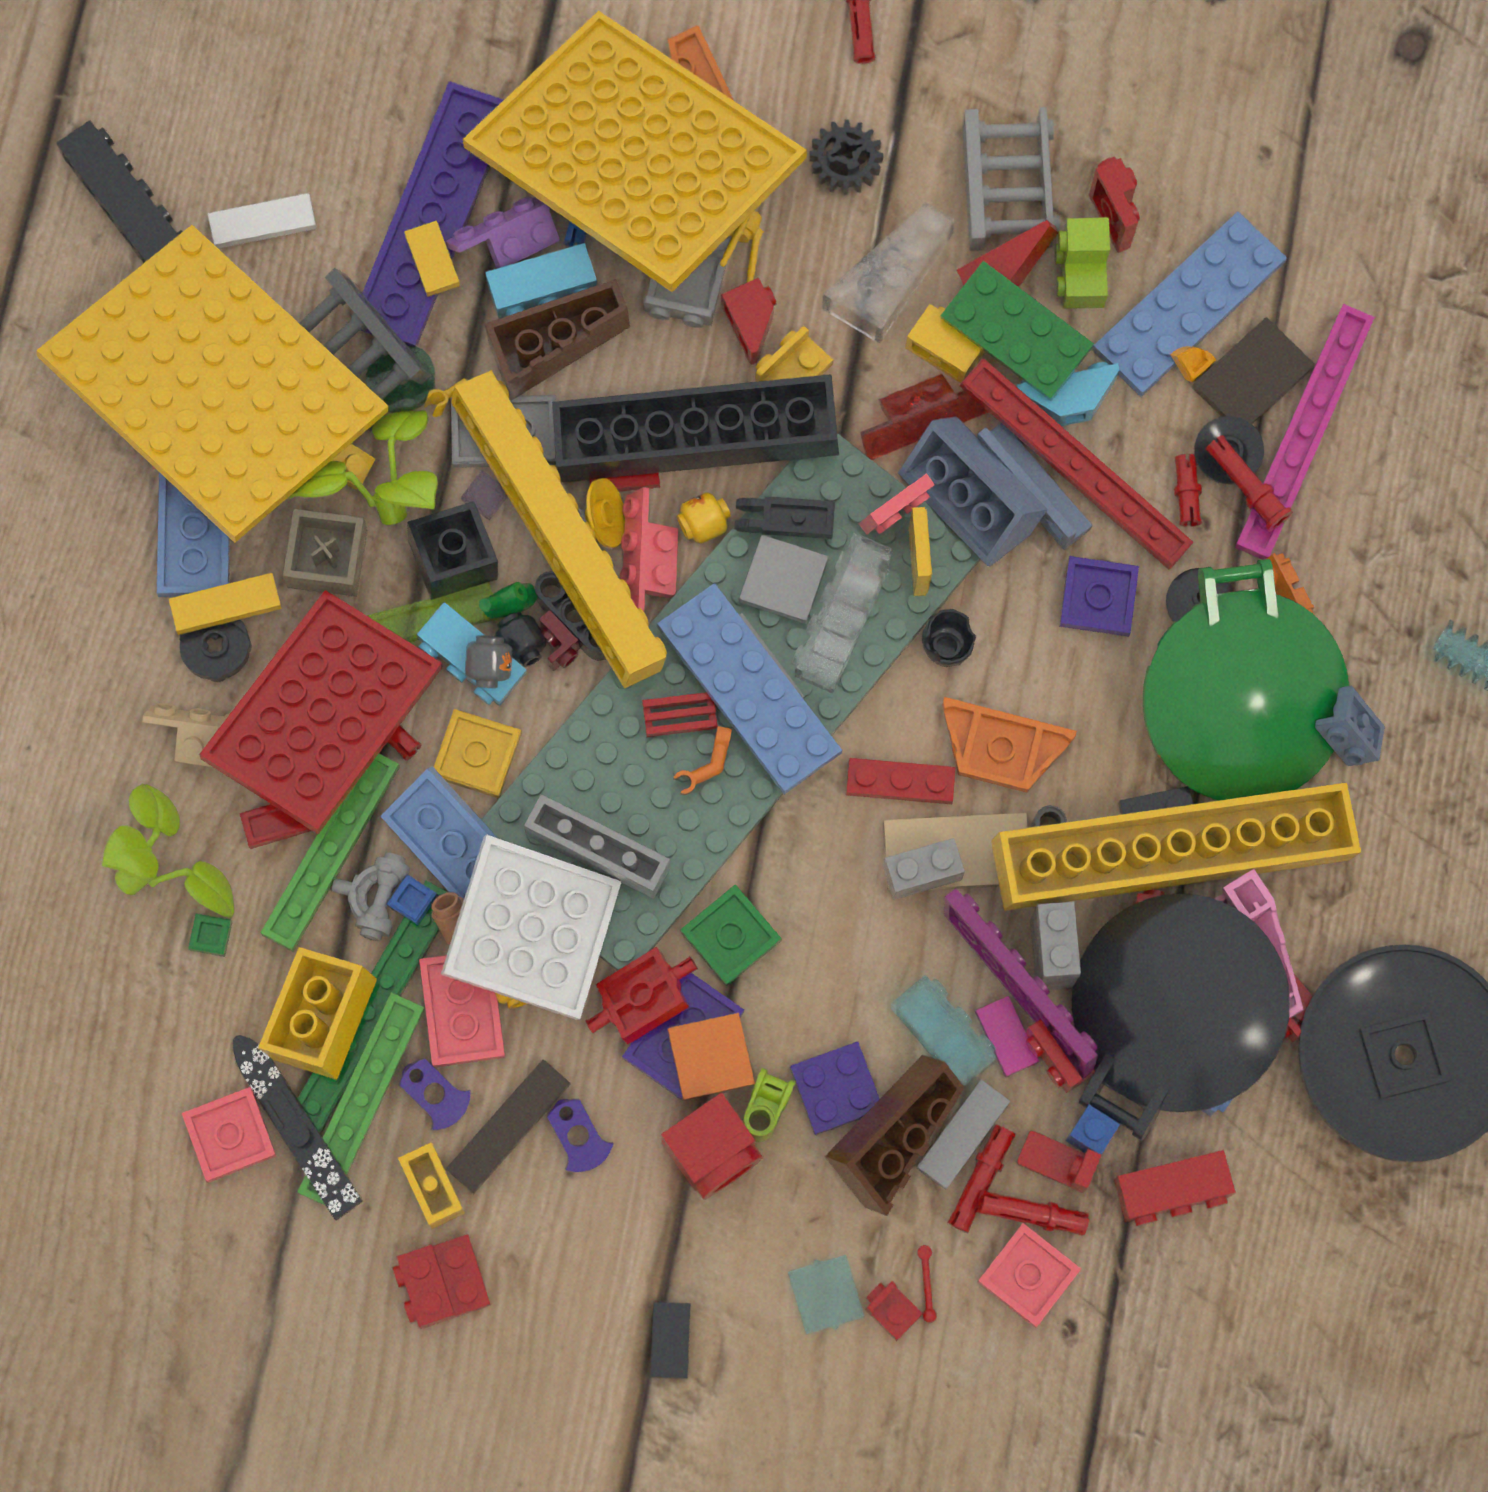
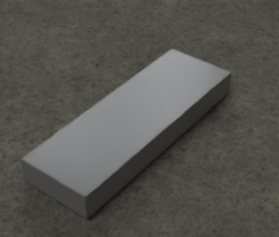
[917,1080,1010,1190]

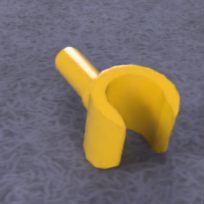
[424,378,467,417]

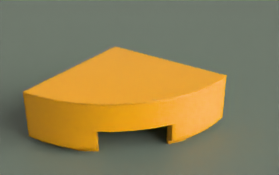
[1170,346,1216,382]

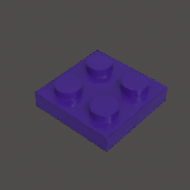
[1059,556,1139,637]
[790,1042,880,1135]

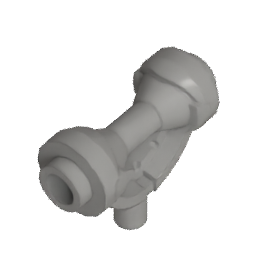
[332,852,410,941]

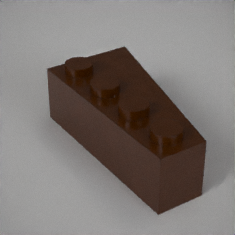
[485,279,630,401]
[825,1055,965,1216]

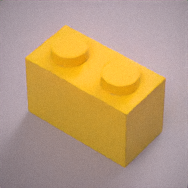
[905,304,985,383]
[398,1142,465,1229]

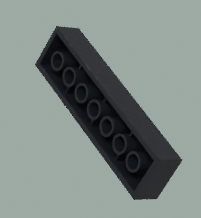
[552,374,839,482]

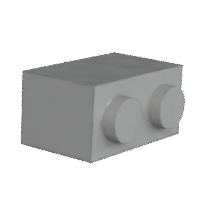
[883,838,965,900]

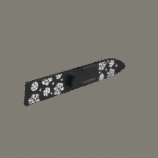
[233,1035,363,1221]

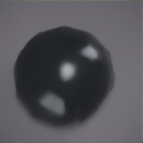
[922,609,976,667]

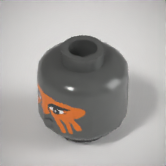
[464,635,513,688]

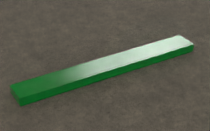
[297,880,448,1134]

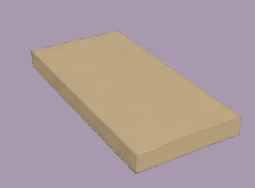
[883,813,1027,892]

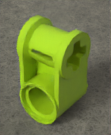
[743,1068,796,1142]

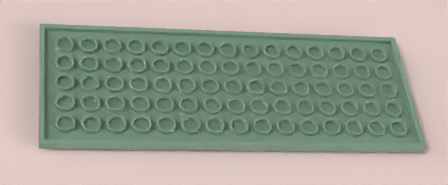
[481,433,981,971]

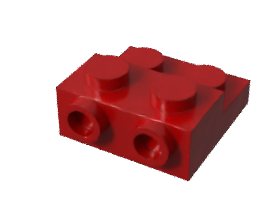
[1089,157,1140,253]
[392,1234,491,1329]

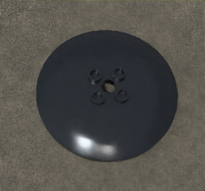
[1298,944,1488,1163]

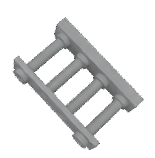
[962,107,1060,251]

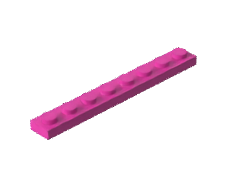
[1235,304,1375,559]

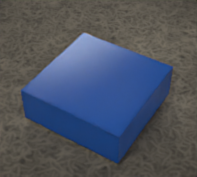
[387,874,438,925]

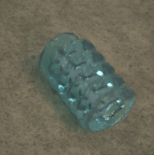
[1432,619,1488,691]

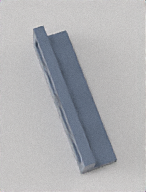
[977,423,1092,550]

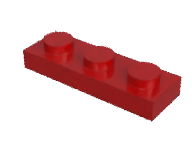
[846,758,956,805]

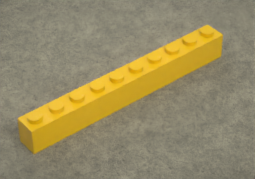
[451,370,667,689]

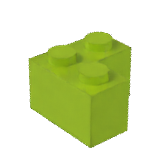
[1055,218,1110,309]

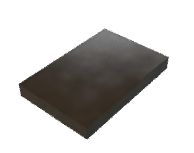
[1192,317,1315,425]

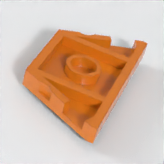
[942,697,1077,793]

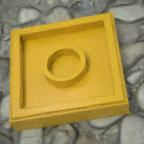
[908,507,932,596]
[434,709,522,798]

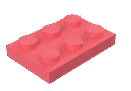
[419,955,505,1068]

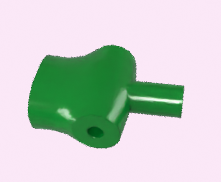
[479,582,537,619]

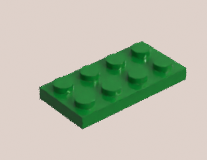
[940,261,1094,401]

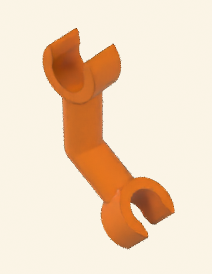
[673,726,732,795]

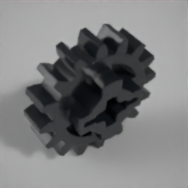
[809,119,883,195]

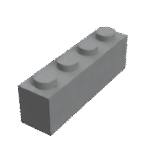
[524,794,670,899]

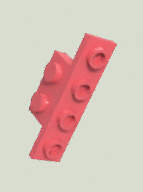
[620,487,678,611]

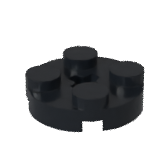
[179,620,252,682]

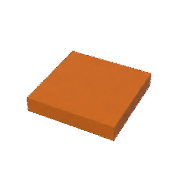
[667,1013,755,1101]

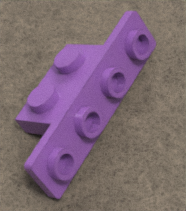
[445,197,560,268]

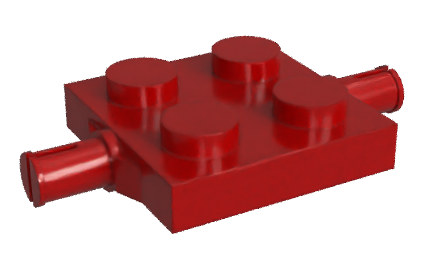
[585,947,698,1045]

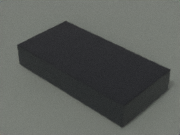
[650,1302,691,1379]

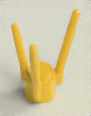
[720,210,764,283]

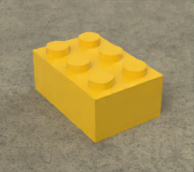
[258,947,377,1080]

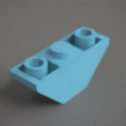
[1016,362,1120,426]

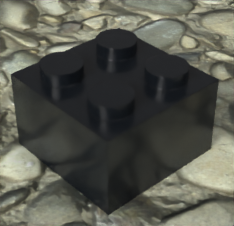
[407,501,498,600]

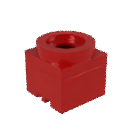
[661,1092,763,1200]

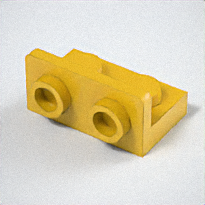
[755,326,833,382]

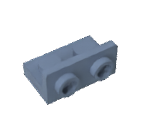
[1315,685,1385,766]

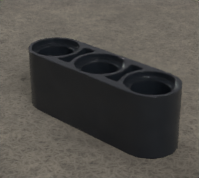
[535,571,606,661]

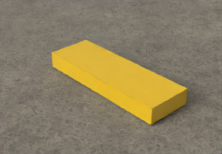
[169,573,282,635]

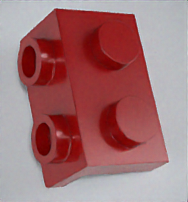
[1025,1019,1095,1093]

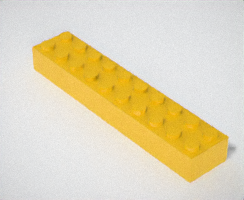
[991,783,1361,911]

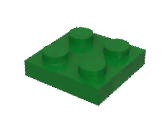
[680,884,782,987]

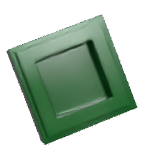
[188,914,232,957]

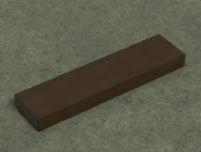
[446,1059,571,1194]

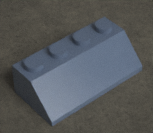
[898,417,1048,566]

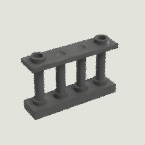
[299,268,431,431]

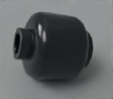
[494,612,546,667]

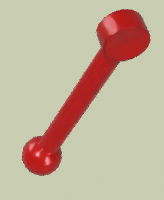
[917,1245,937,1323]

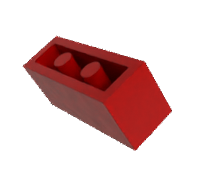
[1114,1150,1236,1226]

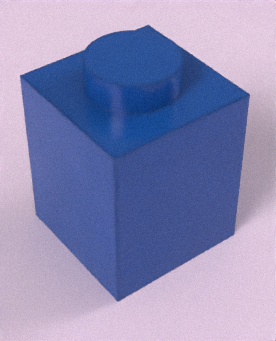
[1066,1105,1120,1154]

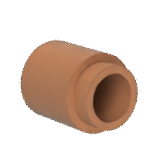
[432,892,464,945]

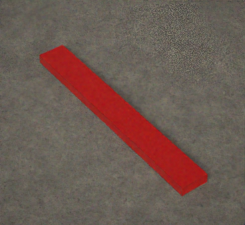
[959,358,1194,570]

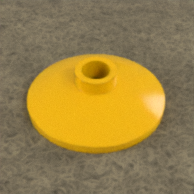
[585,478,625,548]

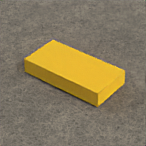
[404,221,460,297]

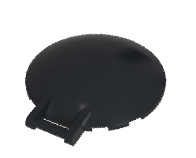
[1072,894,1290,1141]

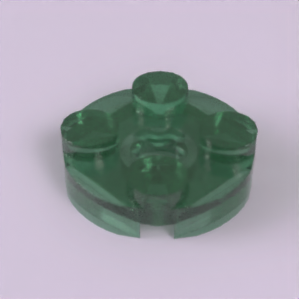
[366,345,436,413]

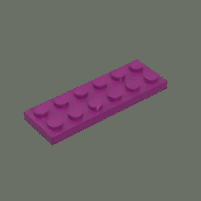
[944,888,1097,1079]

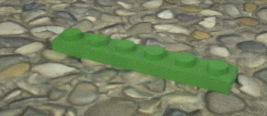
[260,754,400,952]
[297,992,425,1206]

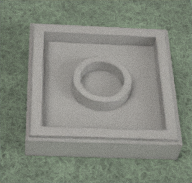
[739,535,829,624]

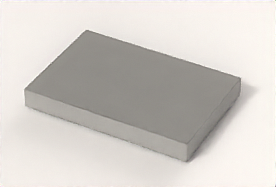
[451,395,556,468]

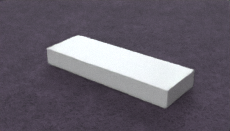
[208,193,317,249]

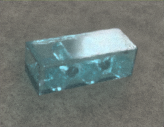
[891,975,997,1087]

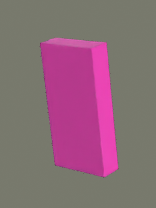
[975,996,1039,1078]

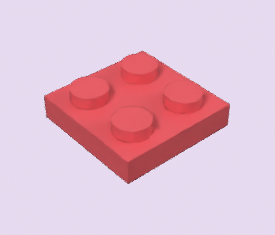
[859,473,935,535]
[182,1087,277,1183]
[978,1223,1081,1328]

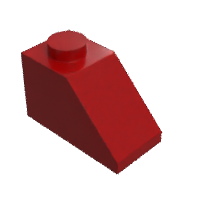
[721,277,777,365]

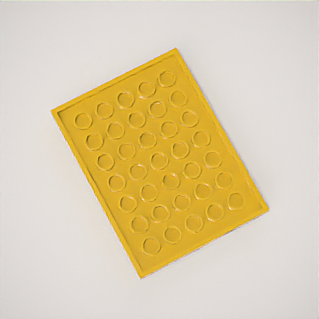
[463,10,807,292]
[36,225,388,543]

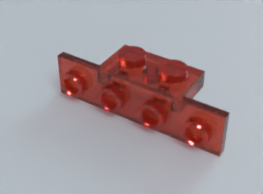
[860,374,989,460]

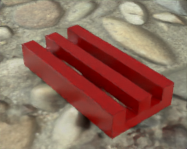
[642,692,718,737]

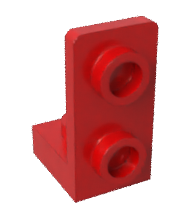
[1017,1131,1102,1193]

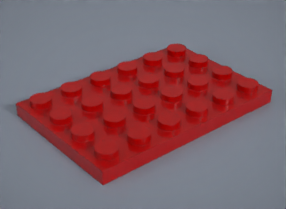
[199,590,442,834]

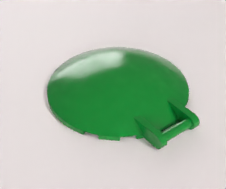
[1142,559,1349,801]

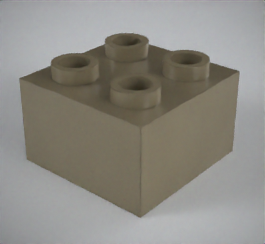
[283,509,368,597]

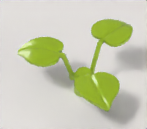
[289,410,438,525]
[102,783,234,918]

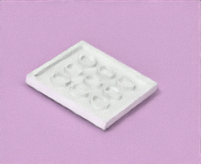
[441,835,622,1020]

